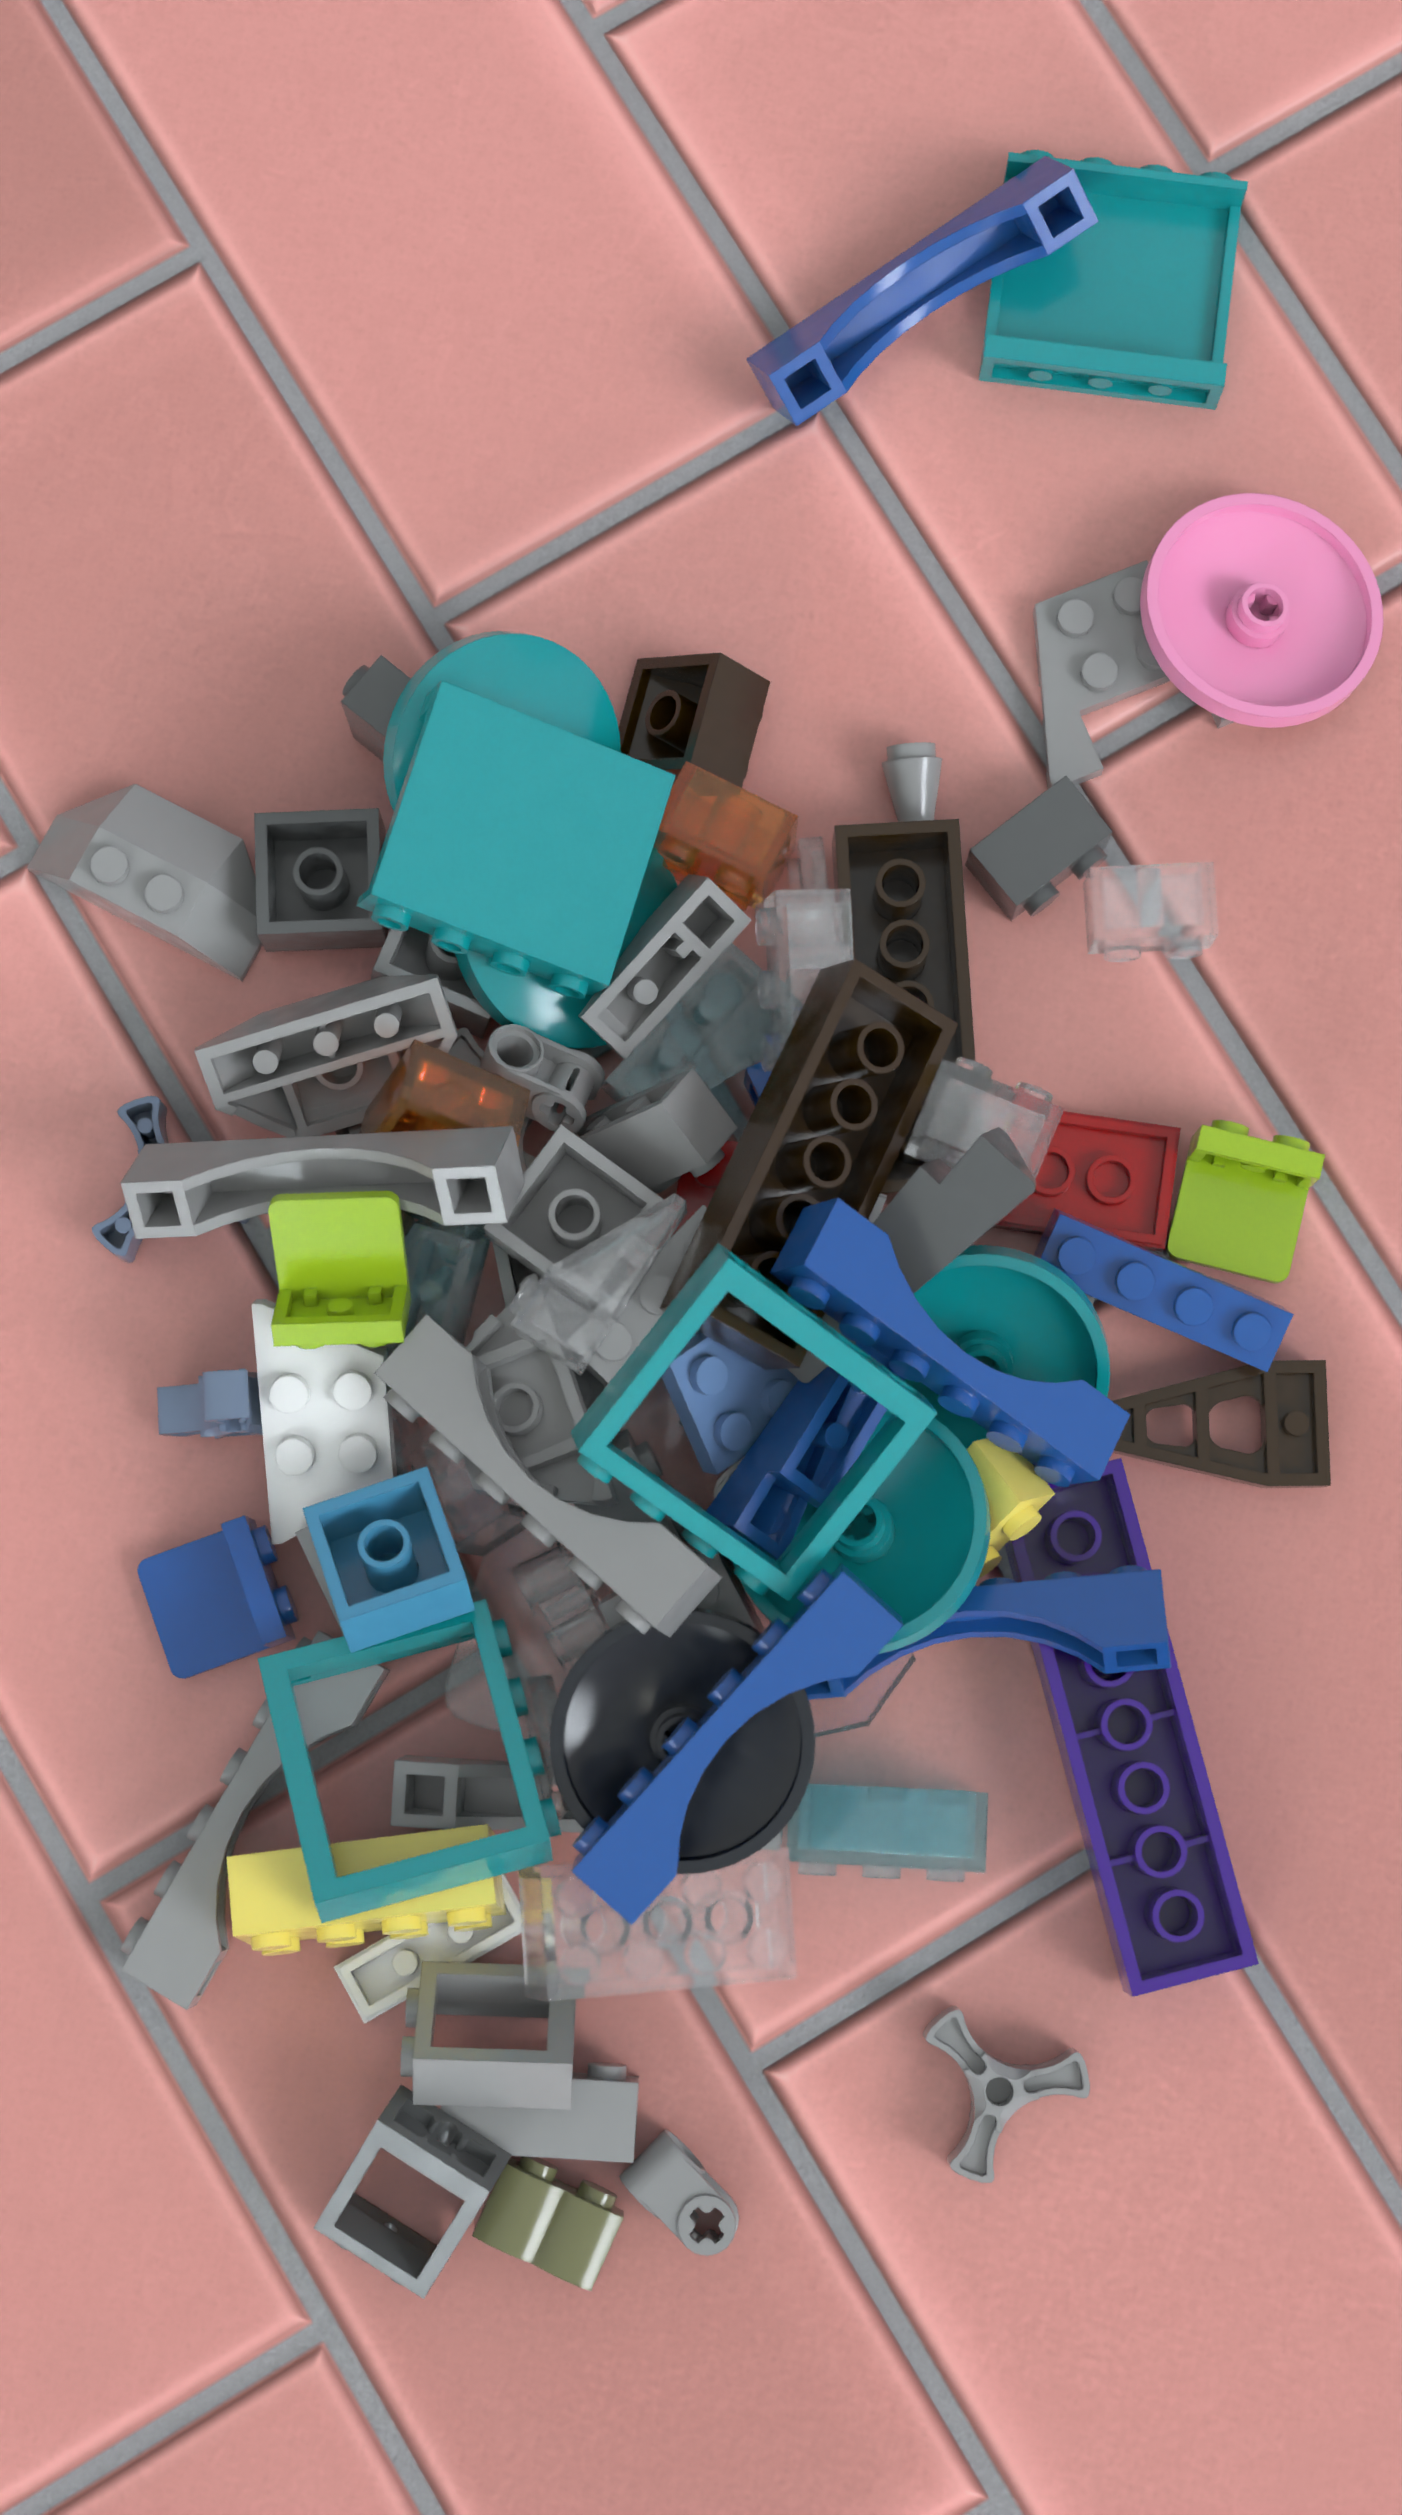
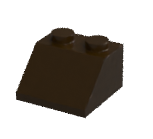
[619,652,770,798]

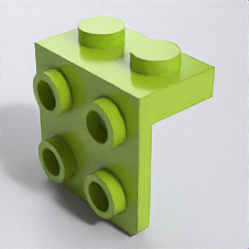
[1166,1120,1325,1284]
[268,1190,411,1349]

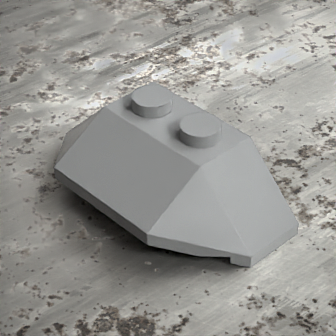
[27,784,262,981]
[194,974,458,1137]

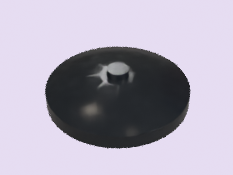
[550,1607,815,1874]

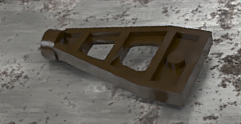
[1113,1360,1331,1488]

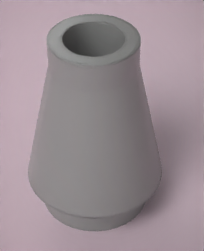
[882,742,942,822]

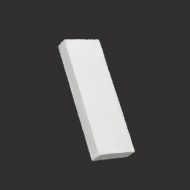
[334,1874,533,2024]

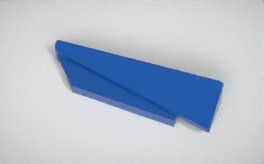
[706,1342,905,1561]

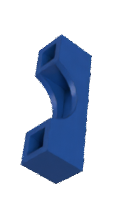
[1034,1208,1294,1372]

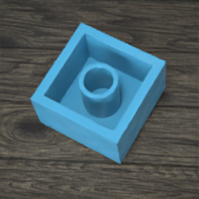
[302,1466,475,1653]

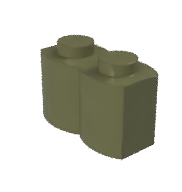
[472,2156,624,2291]

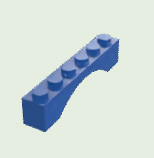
[746,156,1099,426]
[770,1198,1130,1487]
[571,1563,903,1926]
[770,1565,1171,1700]

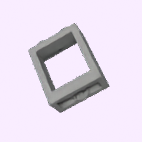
[400,1961,577,2110]

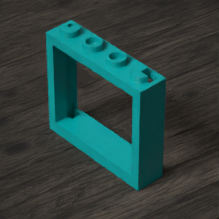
[570,1243,937,1601]
[258,1599,562,1923]

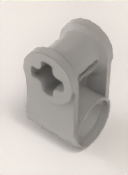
[476,1024,605,1133]
[619,2129,739,2256]

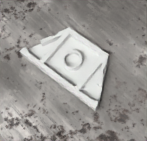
[252,1299,397,1544]

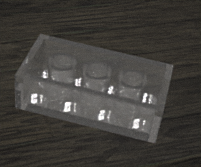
[518,1847,797,2001]

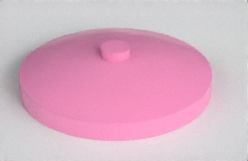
[1140,493,1383,728]

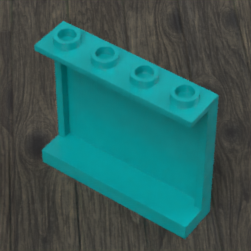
[979,150,1248,410]
[356,680,676,999]

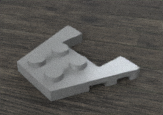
[1033,560,1234,789]

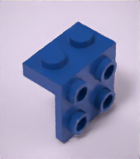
[137,1515,299,1679]

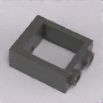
[314,2084,512,2299]

